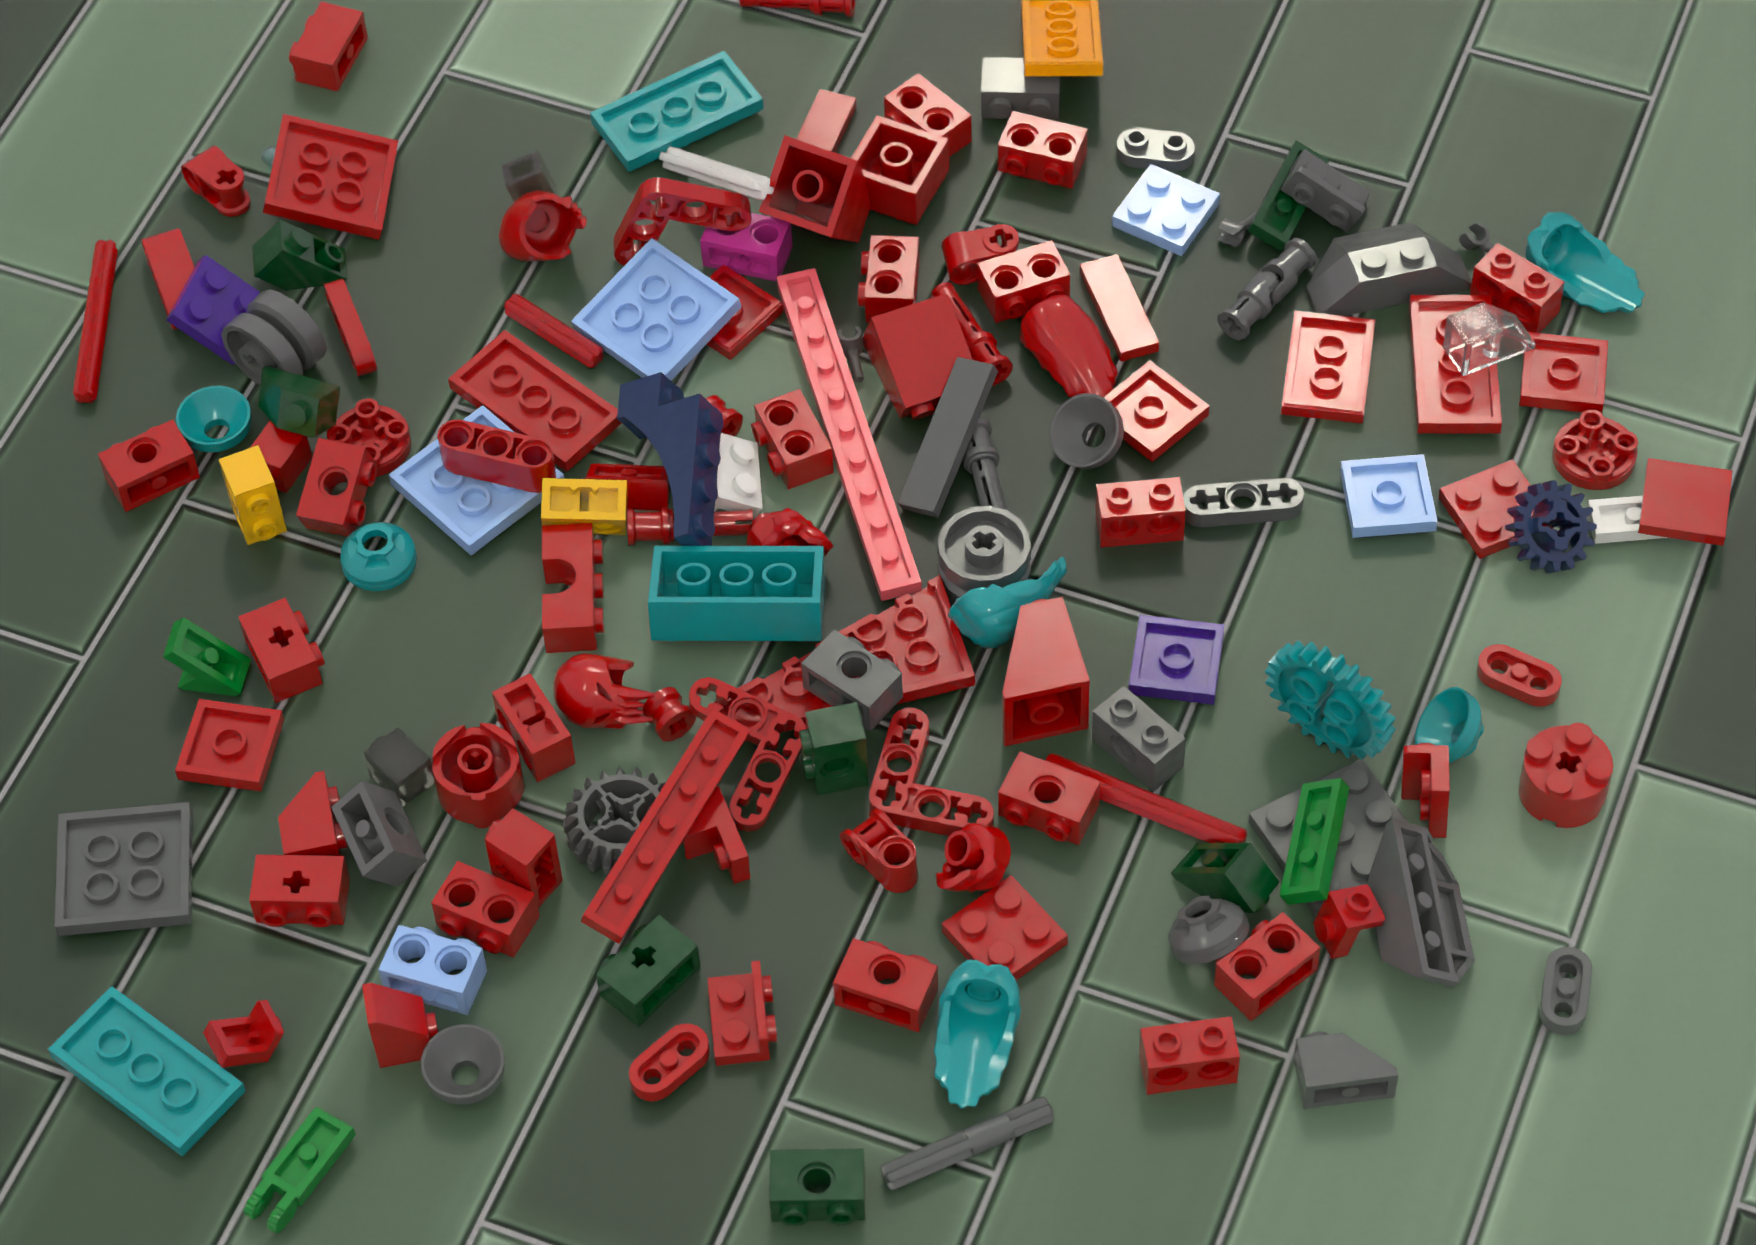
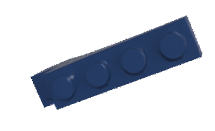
[617,372,724,546]

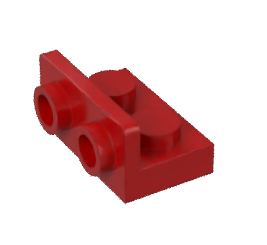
[1401,743,1450,838]
[707,960,777,1066]

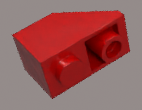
[278,771,348,856]

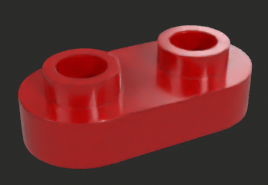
[1477,644,1562,707]
[629,1024,710,1101]

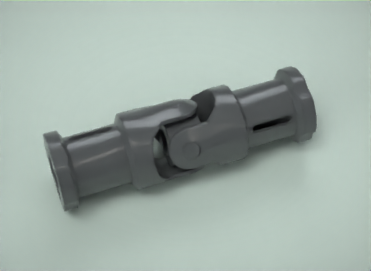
[1217,238,1317,341]

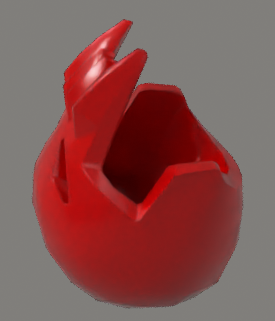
[498,191,587,261]
[553,653,655,729]

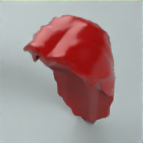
[1020,294,1118,398]

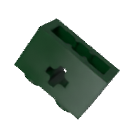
[596,915,701,1027]

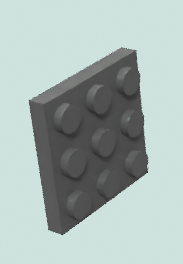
[1248,759,1409,918]
[55,802,193,936]

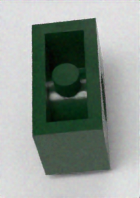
[799,702,869,795]
[769,1149,865,1226]

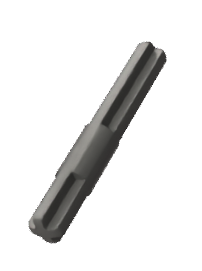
[881,1097,1054,1190]

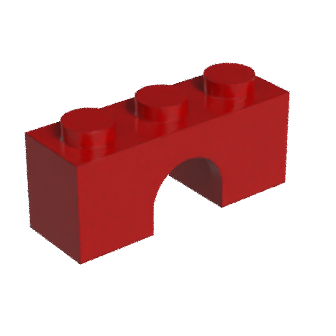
[542,523,605,653]

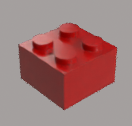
[851,115,949,225]

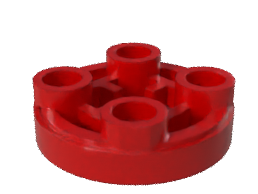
[326,398,411,477]
[1552,410,1638,490]

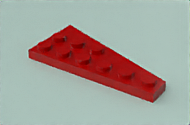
[714,575,975,741]

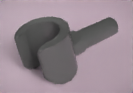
[1218,210,1258,247]
[1459,223,1494,253]
[838,326,864,383]

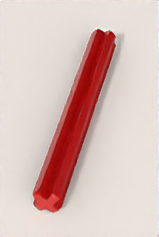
[73,239,118,403]
[1045,753,1247,843]

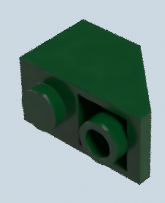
[252,220,347,291]

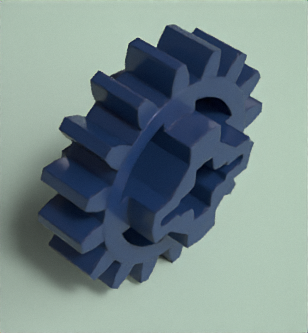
[1505,480,1597,574]

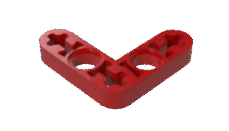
[613,177,752,265]
[689,677,806,832]
[869,708,994,836]

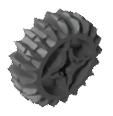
[563,766,666,877]

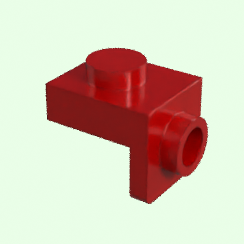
[1313,884,1385,959]
[203,1000,284,1068]

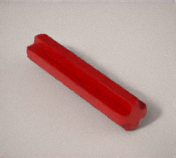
[504,294,604,368]

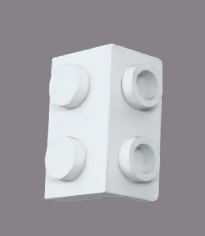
[714,433,763,518]

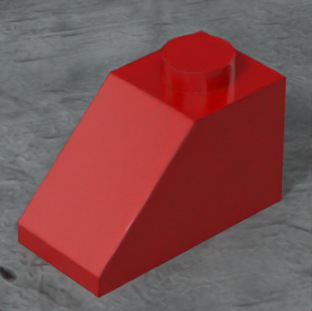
[362,983,439,1068]

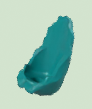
[1525,212,1645,313]
[947,557,1067,649]
[934,960,1021,1110]

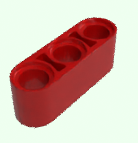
[141,228,195,330]
[437,419,557,493]

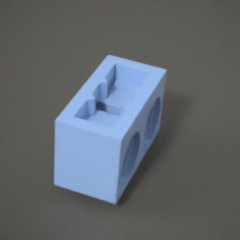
[378,925,487,1016]

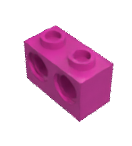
[700,208,793,282]

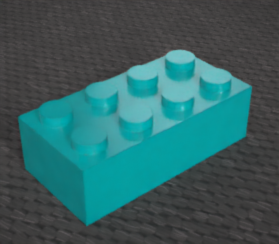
[648,546,825,642]

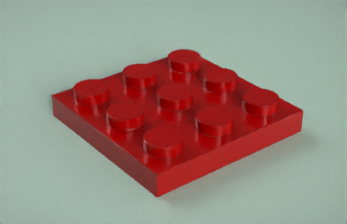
[262,114,398,240]

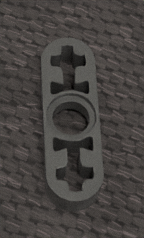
[1183,478,1304,527]

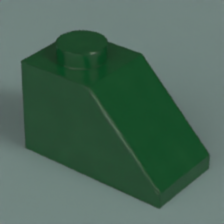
[258,366,340,438]
[1171,843,1280,913]

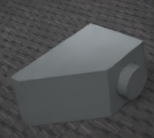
[1294,1032,1398,1109]

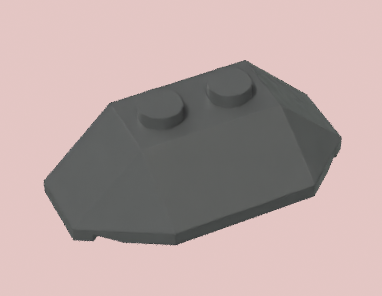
[1306,222,1472,316]
[1367,818,1475,987]

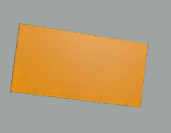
[1021,0,1103,76]

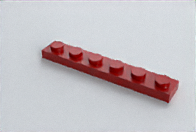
[580,708,750,944]

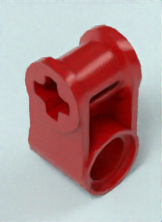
[181,145,251,217]
[941,224,1019,285]
[840,808,919,893]

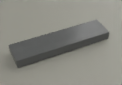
[897,357,998,518]

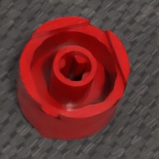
[1518,722,1613,828]
[432,723,525,828]

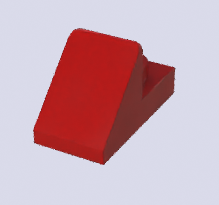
[683,786,751,884]

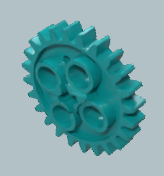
[1265,640,1396,760]

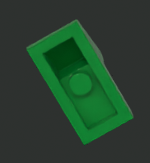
[163,617,251,696]

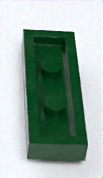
[1247,140,1330,251]

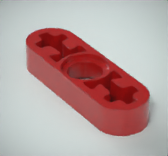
[323,278,377,377]

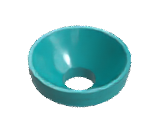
[176,386,252,452]
[340,522,417,591]
[1415,687,1484,763]

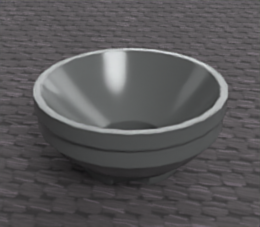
[1050,393,1124,469]
[1168,895,1250,964]
[421,1024,505,1105]

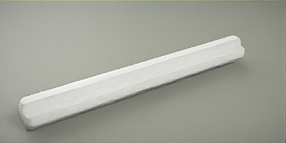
[659,147,774,200]

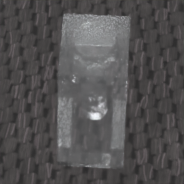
[1443,302,1536,376]

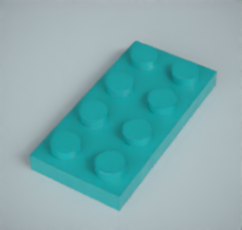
[590,51,764,172]
[48,986,246,1157]

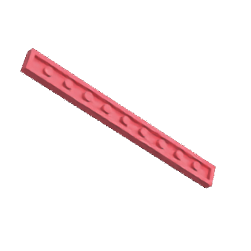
[776,268,922,601]

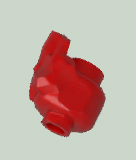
[746,508,833,556]
[935,823,1011,893]

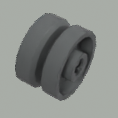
[221,289,327,386]
[938,506,1031,604]

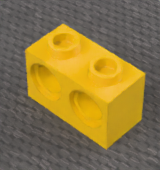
[218,445,287,545]
[541,478,628,535]

